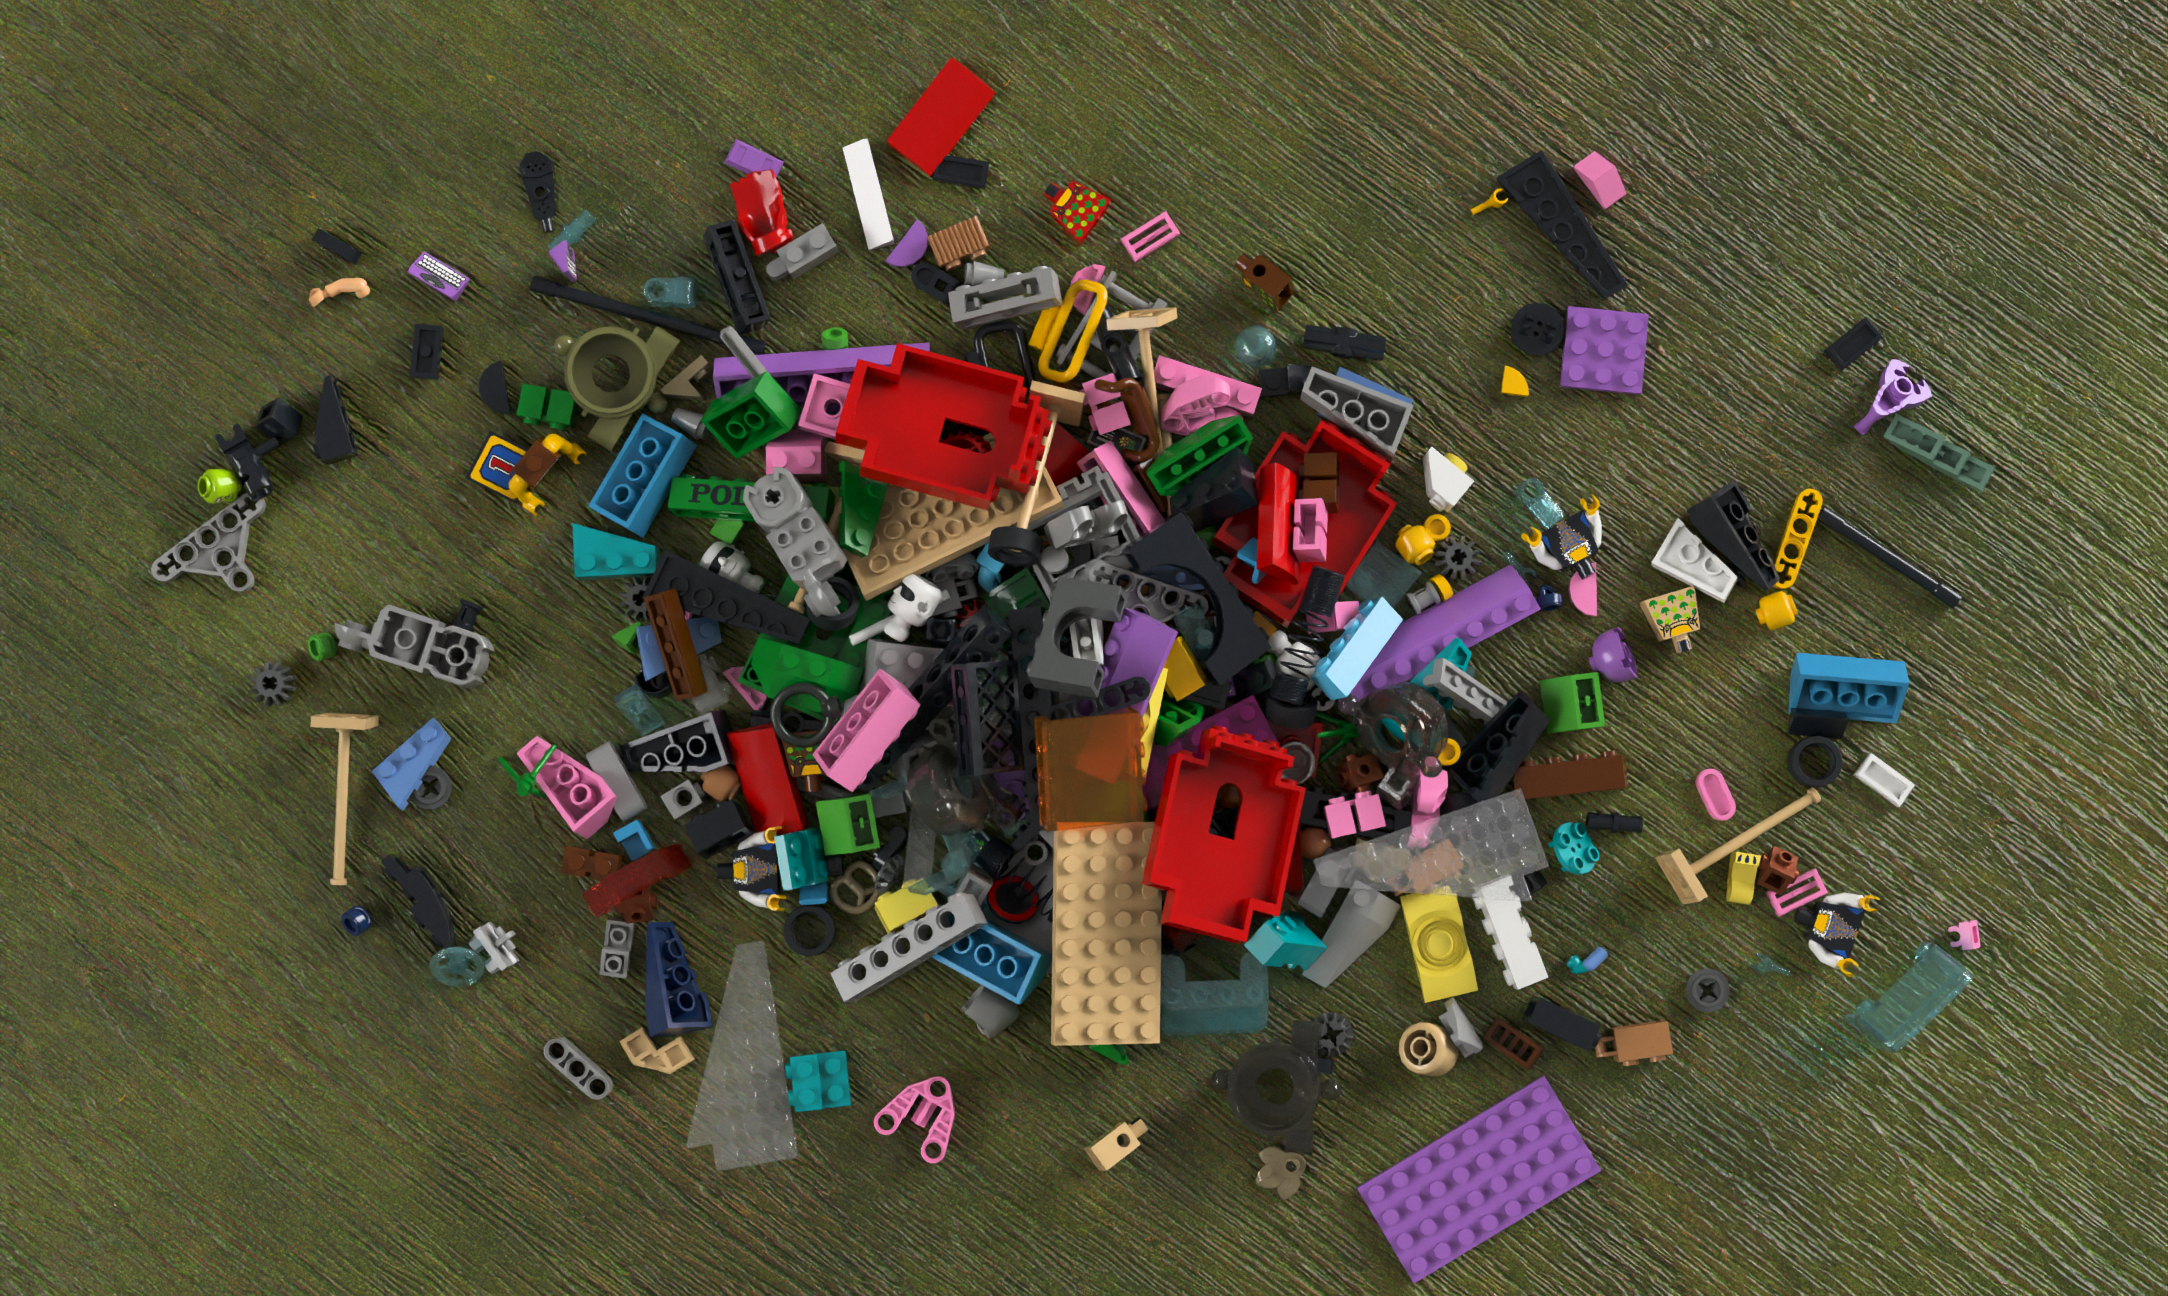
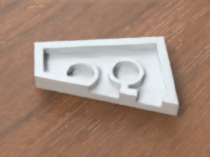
[1651,518,1737,603]

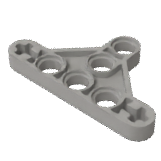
[151,493,266,593]
[1085,559,1208,623]

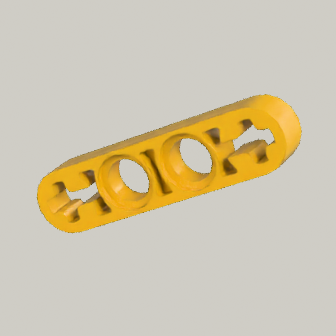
[1773,489,1823,590]

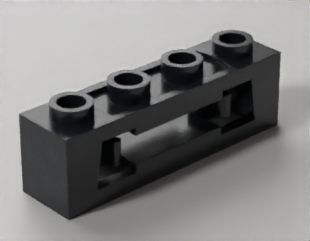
[703,219,771,335]
[1299,786,1412,844]

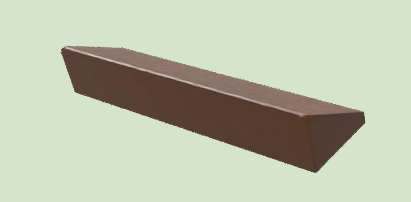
[643,588,707,701]

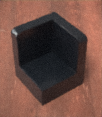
[254,397,303,444]

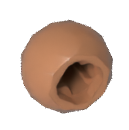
[1297,826,1331,860]

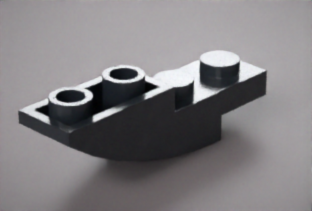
[381,854,456,949]

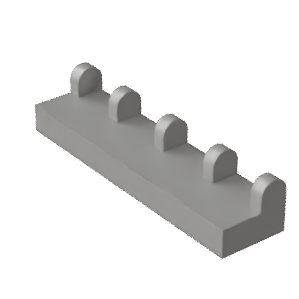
[1423,658,1507,725]

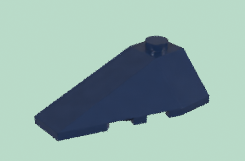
[645,922,713,1037]

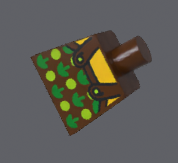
[1234,253,1295,313]
[782,730,826,792]

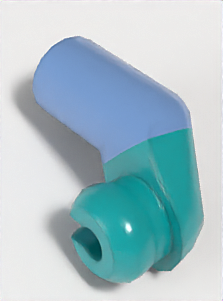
[1566,947,1608,975]

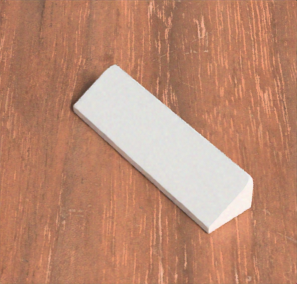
[843,138,895,251]

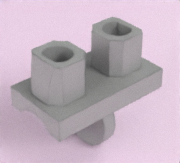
[469,921,520,974]

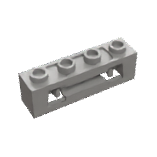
[948,266,1063,330]

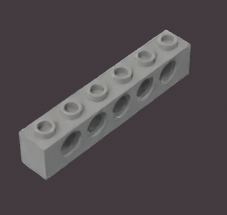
[830,892,988,1002]

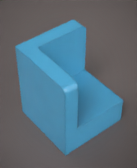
[1237,537,1267,584]
[613,820,656,861]

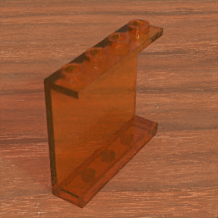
[1035,707,1147,832]

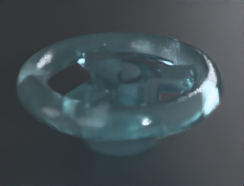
[429,947,485,987]

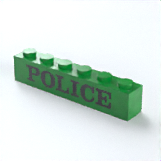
[668,475,836,525]

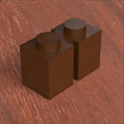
[1298,453,1340,514]
[561,846,624,883]

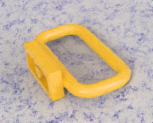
[1028,280,1108,383]

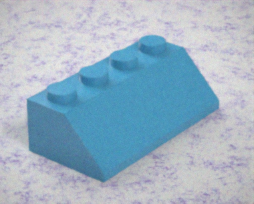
[588,413,697,538]
[1788,653,1909,723]
[932,913,1052,1005]

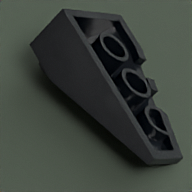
[1687,480,1780,591]
[620,709,733,772]

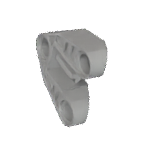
[1044,500,1128,549]

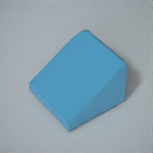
[799,882,829,905]

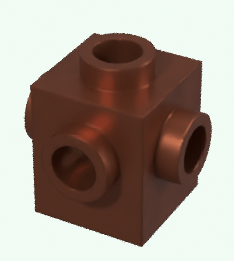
[1336,753,1384,793]
[1757,846,1799,896]
[617,878,658,924]

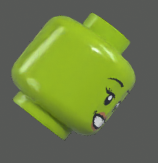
[198,469,242,504]

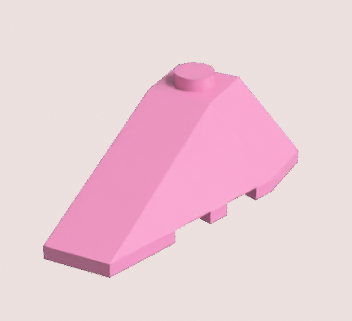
[517,736,617,839]

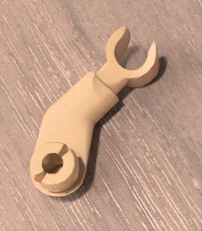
[309,278,370,307]

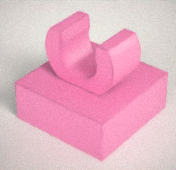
[1948,920,1981,950]

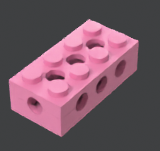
[798,373,850,440]

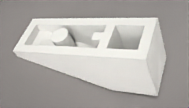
[1070,618,1103,666]

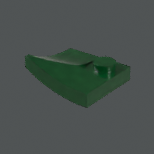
[982,568,1050,643]

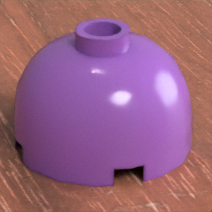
[1589,627,1638,683]

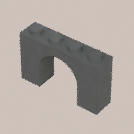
[1027,576,1127,698]

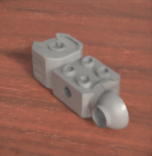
[743,467,847,617]
[334,604,495,689]

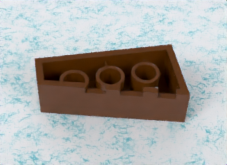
[1513,750,1629,800]

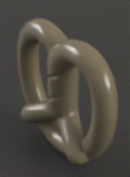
[829,860,881,914]

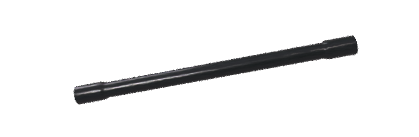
[530,276,766,355]

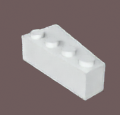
[1471,875,1548,990]

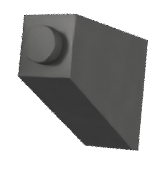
[1294,845,1352,918]

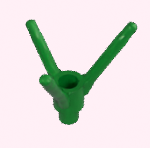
[1315,712,1369,762]
[498,744,557,798]

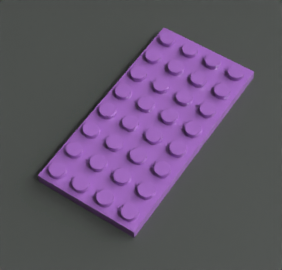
[1356,1075,1601,1283]

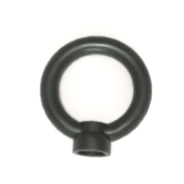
[770,683,843,748]

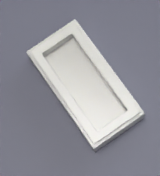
[1853,753,1915,807]

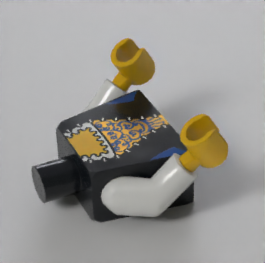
[1521,494,1602,580]
[717,826,786,911]
[1794,893,1880,977]

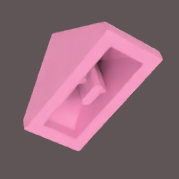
[1573,151,1627,210]

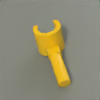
[1470,188,1509,215]

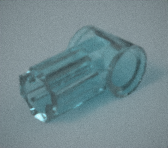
[1516,478,1565,530]

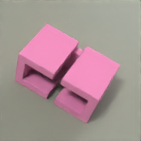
[1079,373,1131,435]
[1293,498,1328,563]
[1323,790,1386,839]

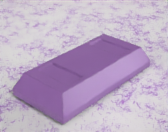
[724,139,784,177]

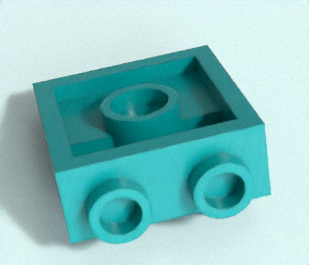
[774,827,829,891]
[785,1050,851,1112]

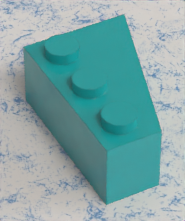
[572,523,660,580]
[1244,909,1328,970]

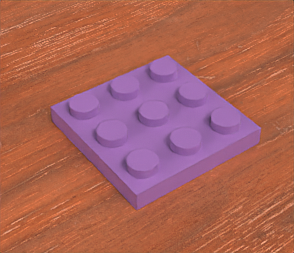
[1560,306,1649,395]

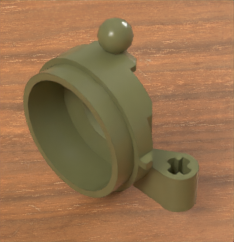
[554,326,681,452]

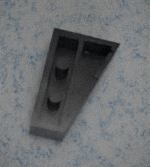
[1169,446,1258,533]

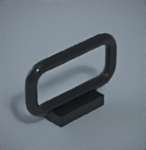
[963,321,1036,394]

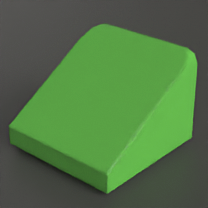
[710,519,747,546]
[611,621,643,655]

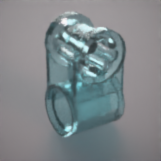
[644,277,696,308]

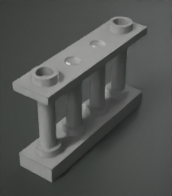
[1055,271,1168,380]

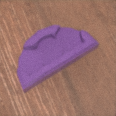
[885,219,928,268]

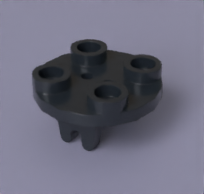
[1510,302,1564,356]

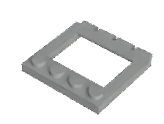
[1027,466,1140,603]

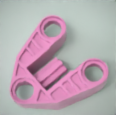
[1160,375,1243,436]
[1408,764,1448,848]
[874,1076,955,1163]

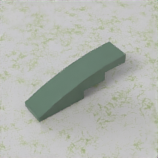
[1883,414,1995,493]

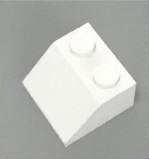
[1422,447,1474,512]

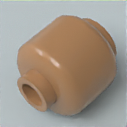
[700,765,741,802]

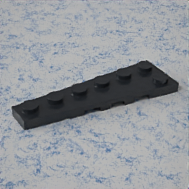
[1496,150,1628,300]
[642,550,812,644]

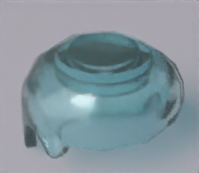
[1234,325,1278,369]

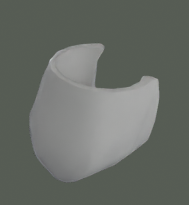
[962,985,1020,1039]

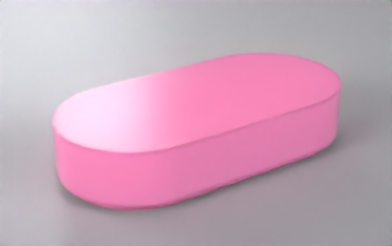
[1695,769,1736,821]

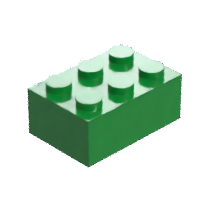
[700,371,802,459]

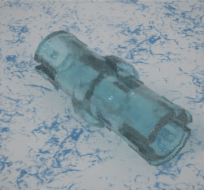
[547,208,597,250]

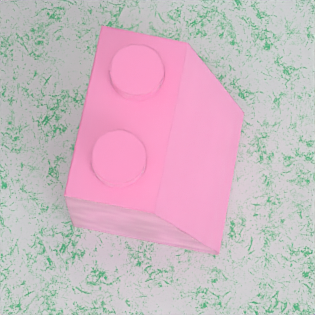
[766,428,827,482]

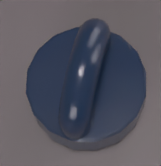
[1535,584,1563,612]
[341,906,372,936]

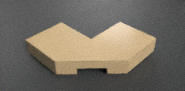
[619,1027,695,1074]

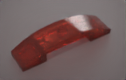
[582,843,692,918]

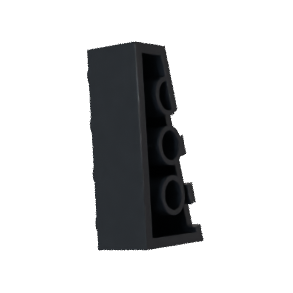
[1444,690,1550,812]

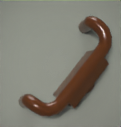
[1095,378,1160,462]

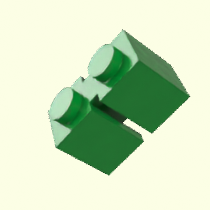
[516,383,579,431]

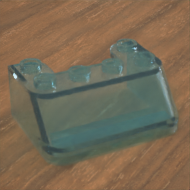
[1160,952,1269,1036]

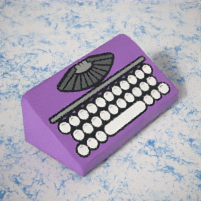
[549,240,577,283]
[407,252,470,302]

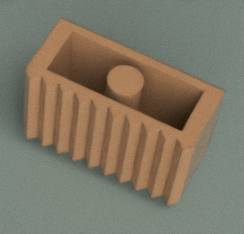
[927,216,990,271]

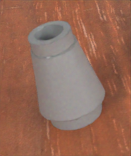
[964,261,1004,286]
[671,408,711,440]

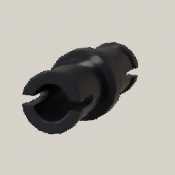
[1585,812,1643,834]

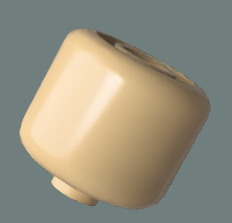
[1399,1022,1459,1076]

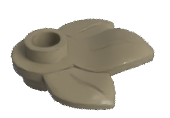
[1256,1146,1306,1199]

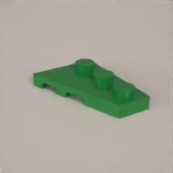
[839,460,889,558]

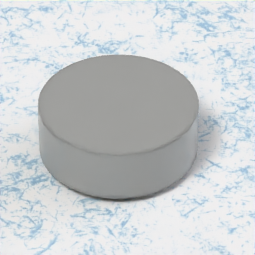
[1041,545,1069,574]

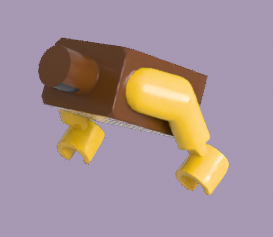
[509,433,587,515]

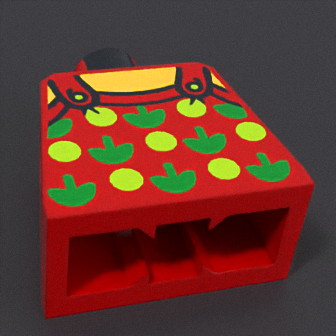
[1043,181,1111,246]

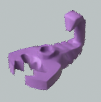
[1853,359,1932,436]

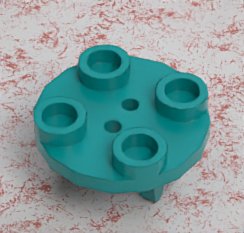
[1548,822,1600,876]

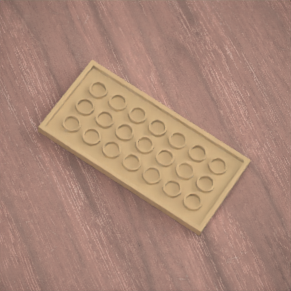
[834,433,1064,601]
[1051,821,1162,1046]

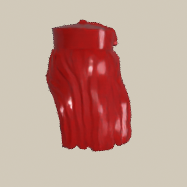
[730,169,793,256]

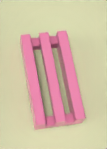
[1121,211,1180,263]
[1765,868,1828,917]

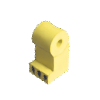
[1726,852,1761,905]

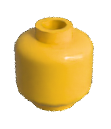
[1395,524,1435,566]
[1755,591,1798,630]

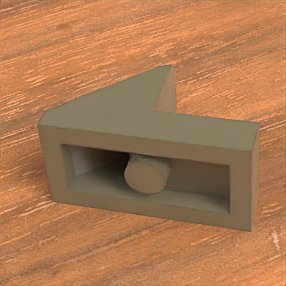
[660,355,711,401]

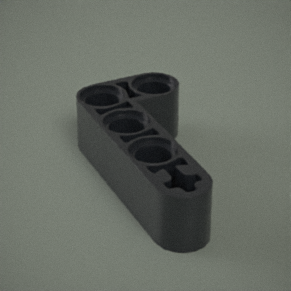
[1046,676,1152,756]

